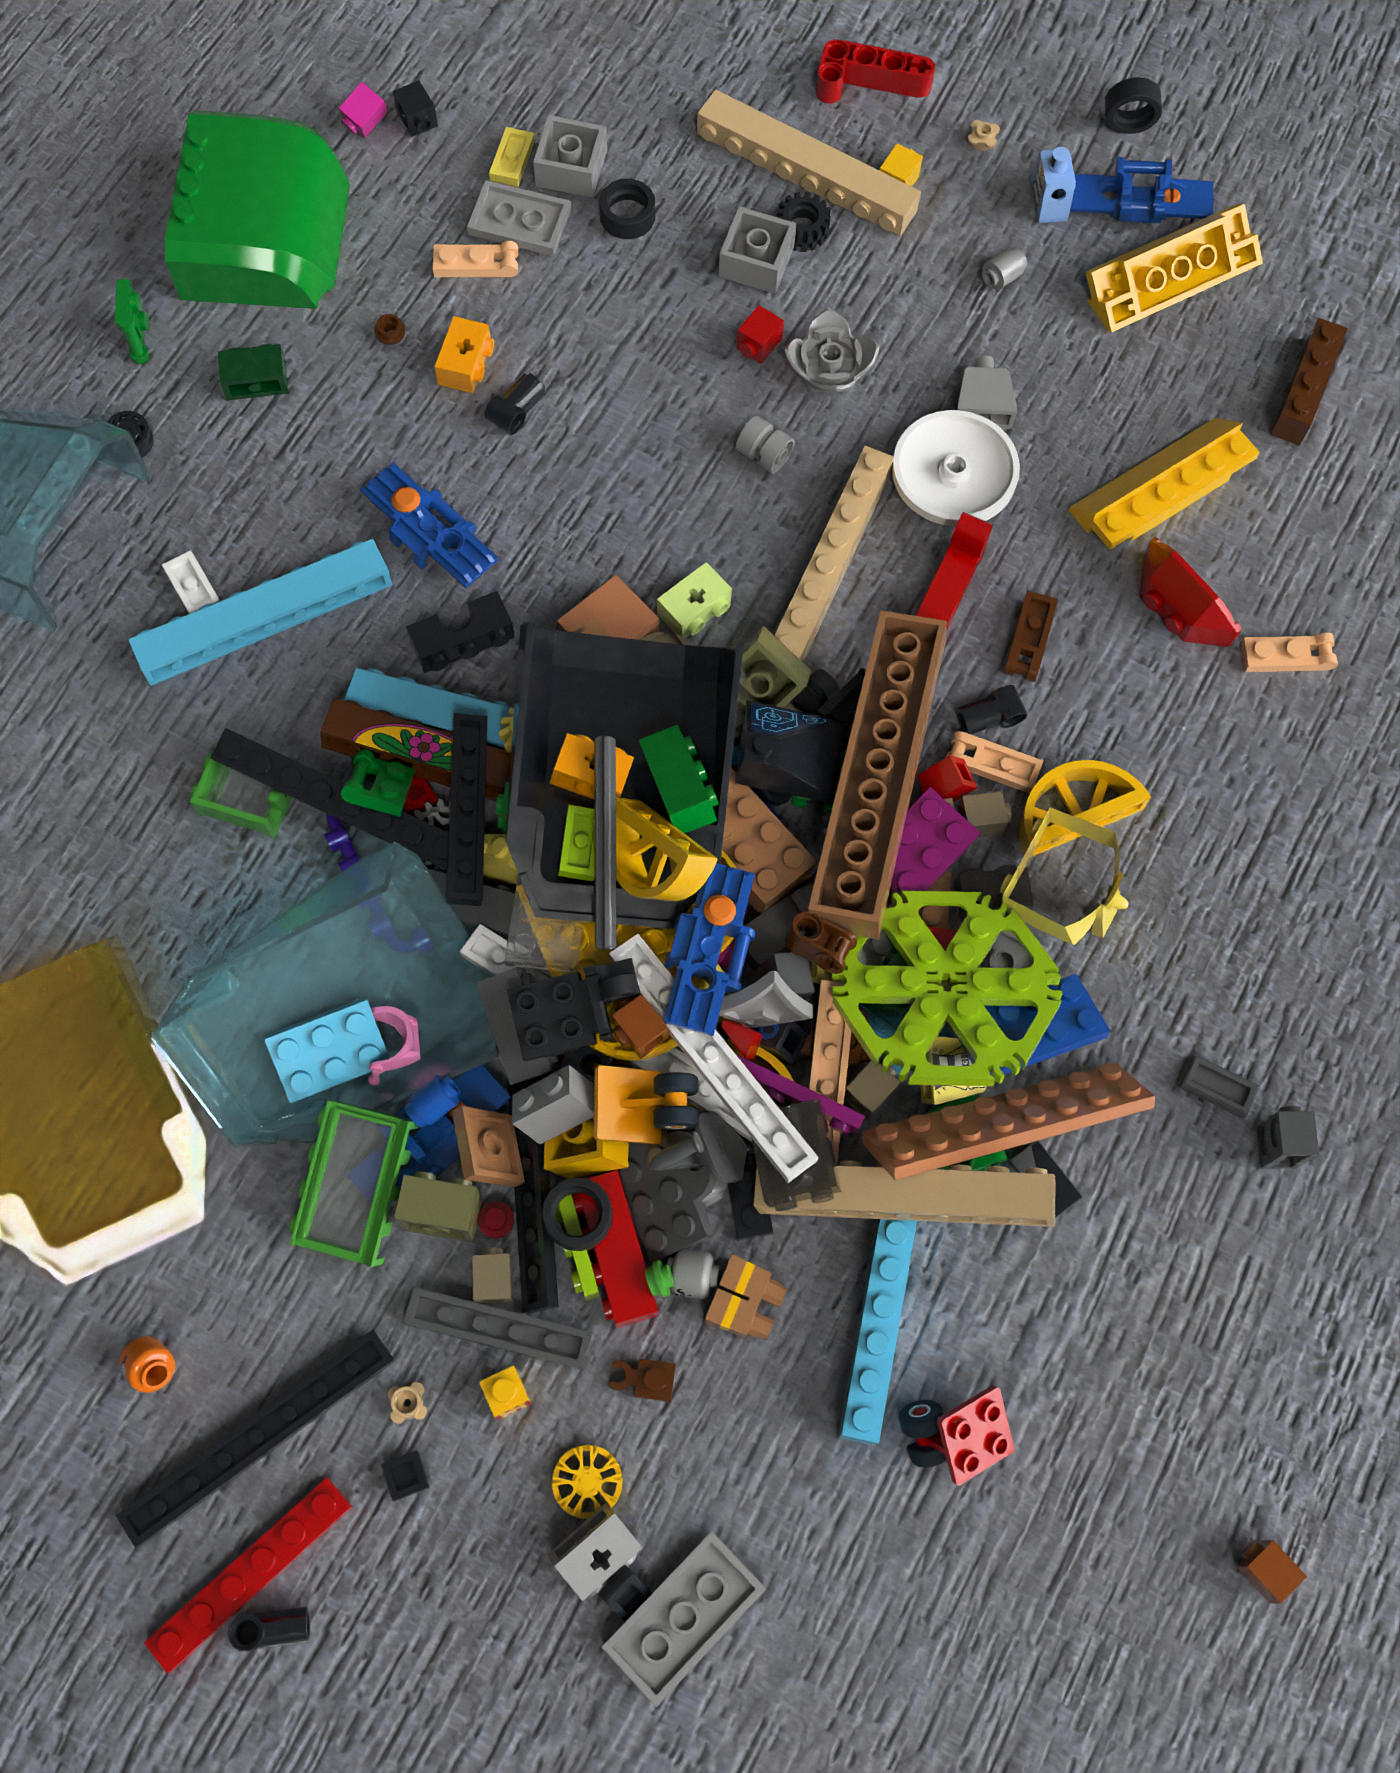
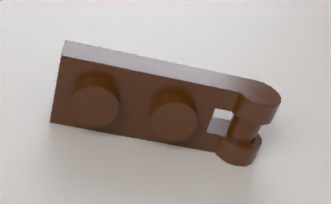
[1003,590,1058,682]

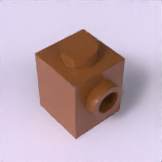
[612,994,670,1059]
[1236,1539,1307,1604]

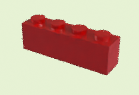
[571,1170,659,1329]

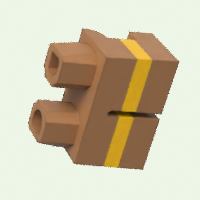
[704,1254,788,1340]

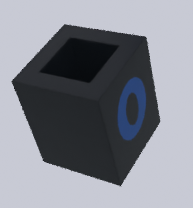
[751,1022,808,1066]

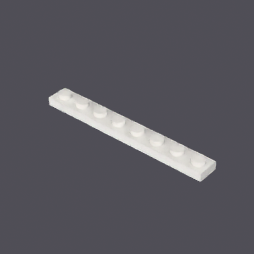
[609,934,818,1183]

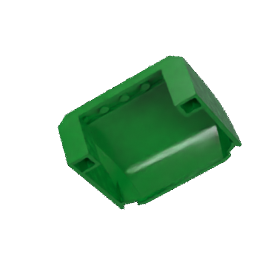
[165,110,350,309]

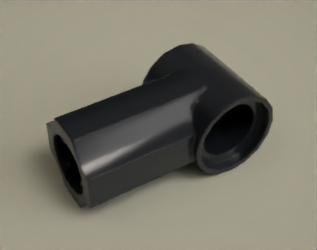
[484,373,545,435]
[956,685,1028,735]
[228,1607,310,1651]

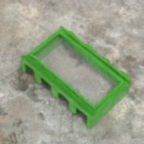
[289,1100,419,1267]

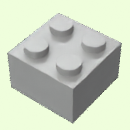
[533,115,607,198]
[718,206,797,294]

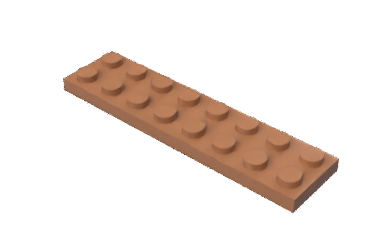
[862,1063,1155,1180]

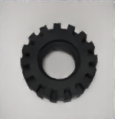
[776,192,831,252]

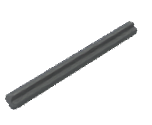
[594,736,616,950]

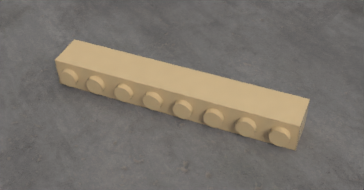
[697,89,921,236]
[775,446,894,662]
[754,1159,1056,1227]

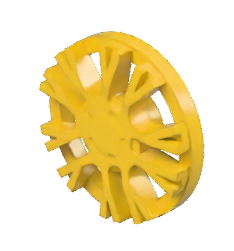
[552,1445,623,1519]

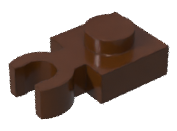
[609,1359,676,1403]

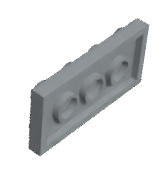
[602,1531,766,1707]

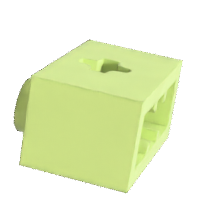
[657,562,732,638]

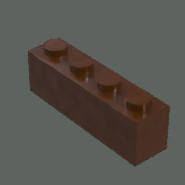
[1270,317,1348,446]

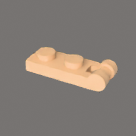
[433,241,519,277]
[1241,633,1338,672]
[945,731,1044,794]

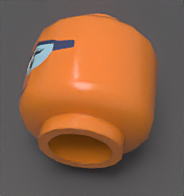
[119,1336,175,1393]

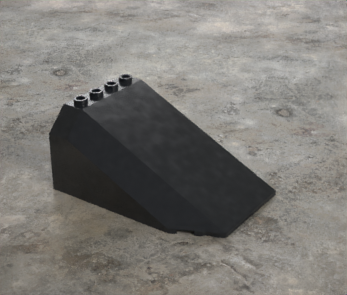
[506,622,744,929]

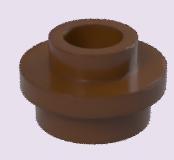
[374,314,406,345]

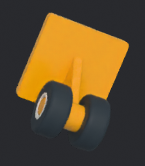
[594,1065,698,1145]

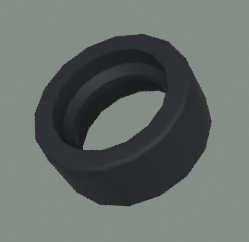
[1105,77,1162,134]
[599,179,655,239]
[542,1177,613,1251]

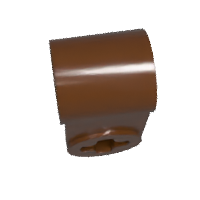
[785,911,858,974]

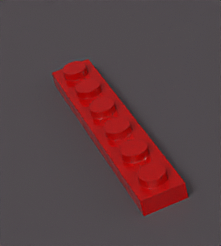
[144,1478,353,1674]

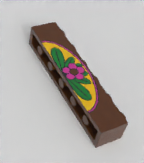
[320,698,511,802]

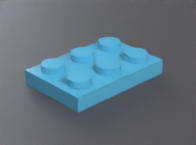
[264,996,390,1103]

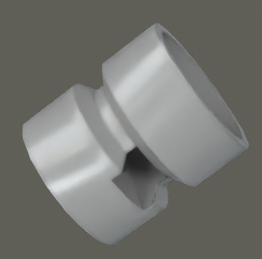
[735,416,795,474]

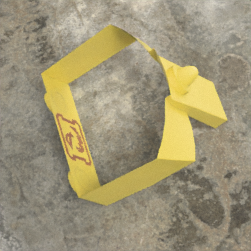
[1000,808,1129,945]

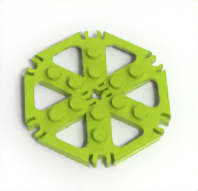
[831,891,1062,1086]

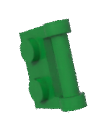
[115,279,149,364]
[341,749,415,817]

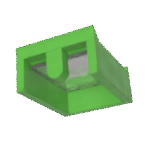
[190,743,292,839]

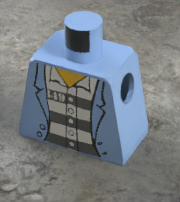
[1030,147,1075,223]

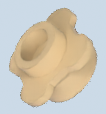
[968,120,1000,151]
[388,1382,427,1424]

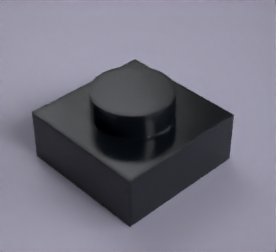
[381,1450,430,1502]
[598,1565,652,1622]

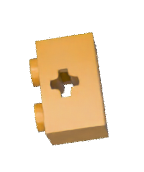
[434,316,494,393]
[550,733,634,799]

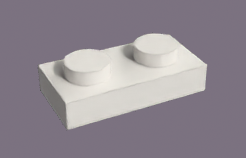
[162,550,220,614]

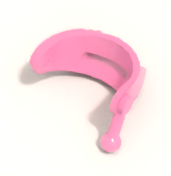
[368,1006,421,1086]

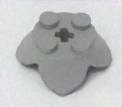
[785,308,880,393]

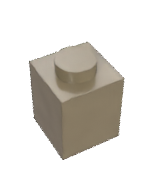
[958,791,1012,837]
[844,1061,900,1120]
[472,1248,513,1304]

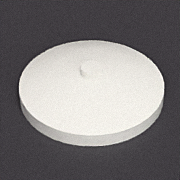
[892,410,1020,526]

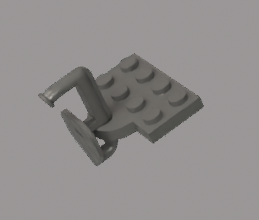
[618,1112,747,1264]

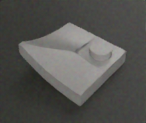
[719,971,813,1028]

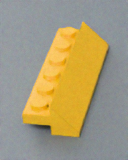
[1086,203,1263,332]
[1068,418,1260,550]

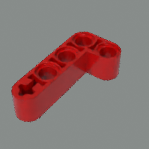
[816,39,935,104]
[916,512,993,631]

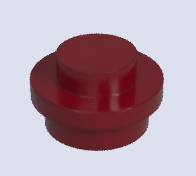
[478,1202,514,1239]

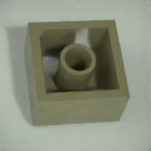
[737,626,812,713]
[394,1171,483,1243]

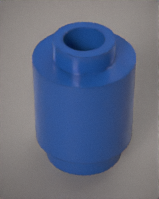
[405,1075,460,1128]

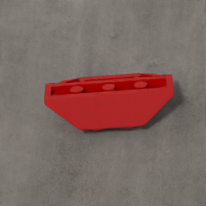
[1140,537,1242,647]

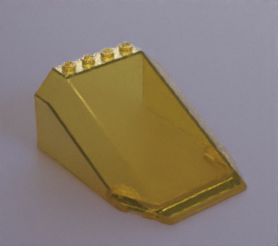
[0,934,207,1286]

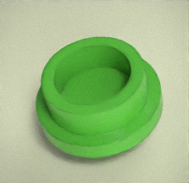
[645,1260,675,1297]

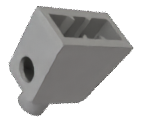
[956,355,1017,429]

